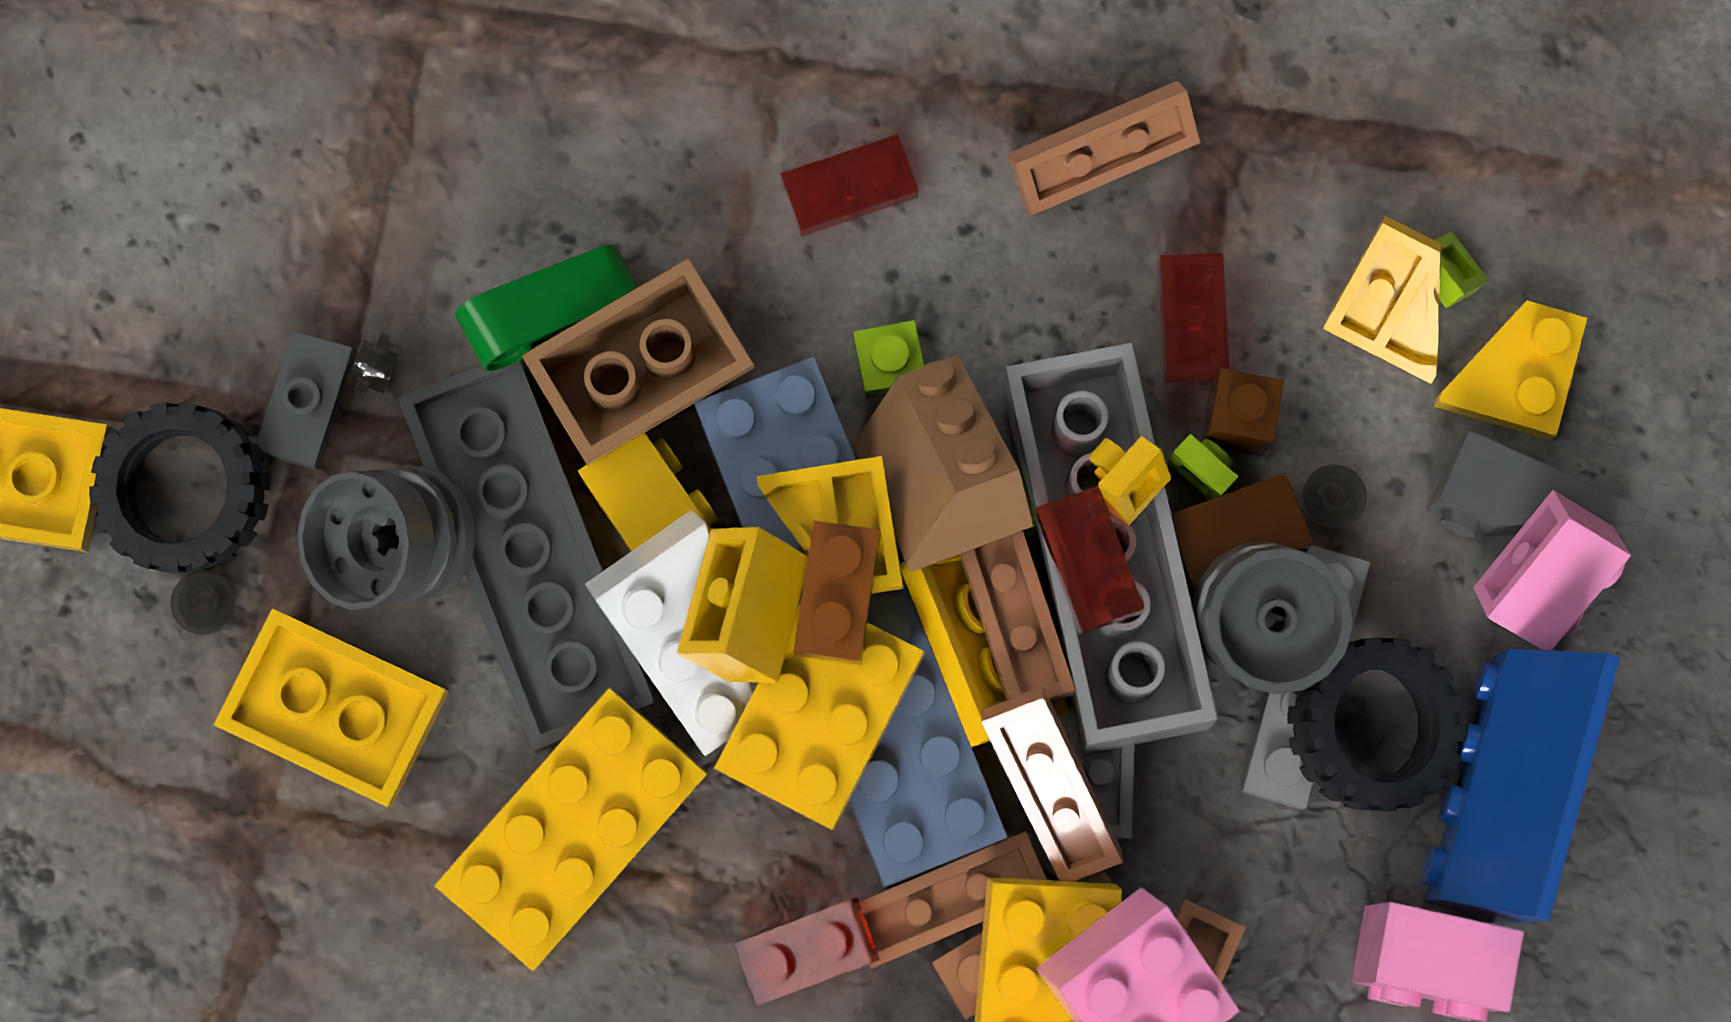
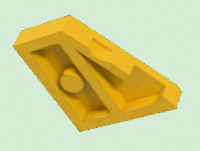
[1323,216,1442,384]
[1434,300,1587,441]
[756,456,903,594]

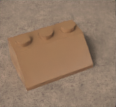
[522,258,755,466]
[853,354,1033,572]

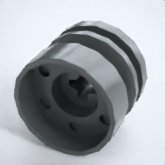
[297,466,476,610]

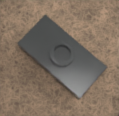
[256,331,356,471]

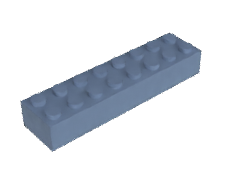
[694,356,1007,889]

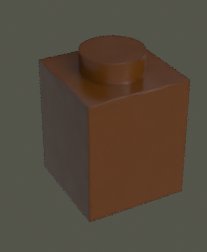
[1201,368,1284,456]

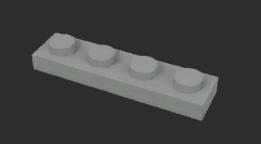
[1240,546,1370,810]

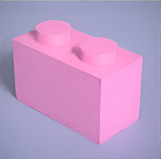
[1473,490,1631,651]

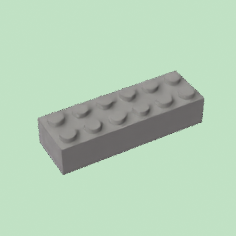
[1002,343,1218,755]

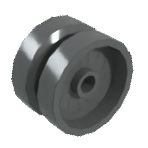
[1192,541,1353,694]

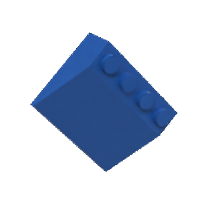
[1421,649,1620,925]

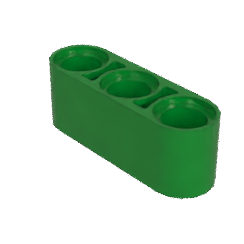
[455,244,638,372]

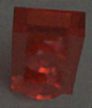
[781,134,919,237]
[1158,253,1230,383]
[1035,486,1144,635]
[734,898,880,1006]

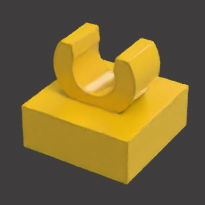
[1089,436,1171,526]

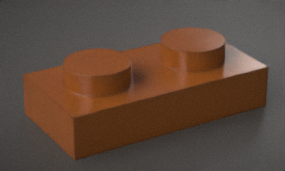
[793,521,881,665]

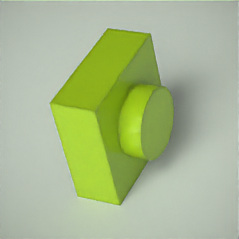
[1435,231,1490,308]
[853,320,924,397]
[1166,434,1239,501]

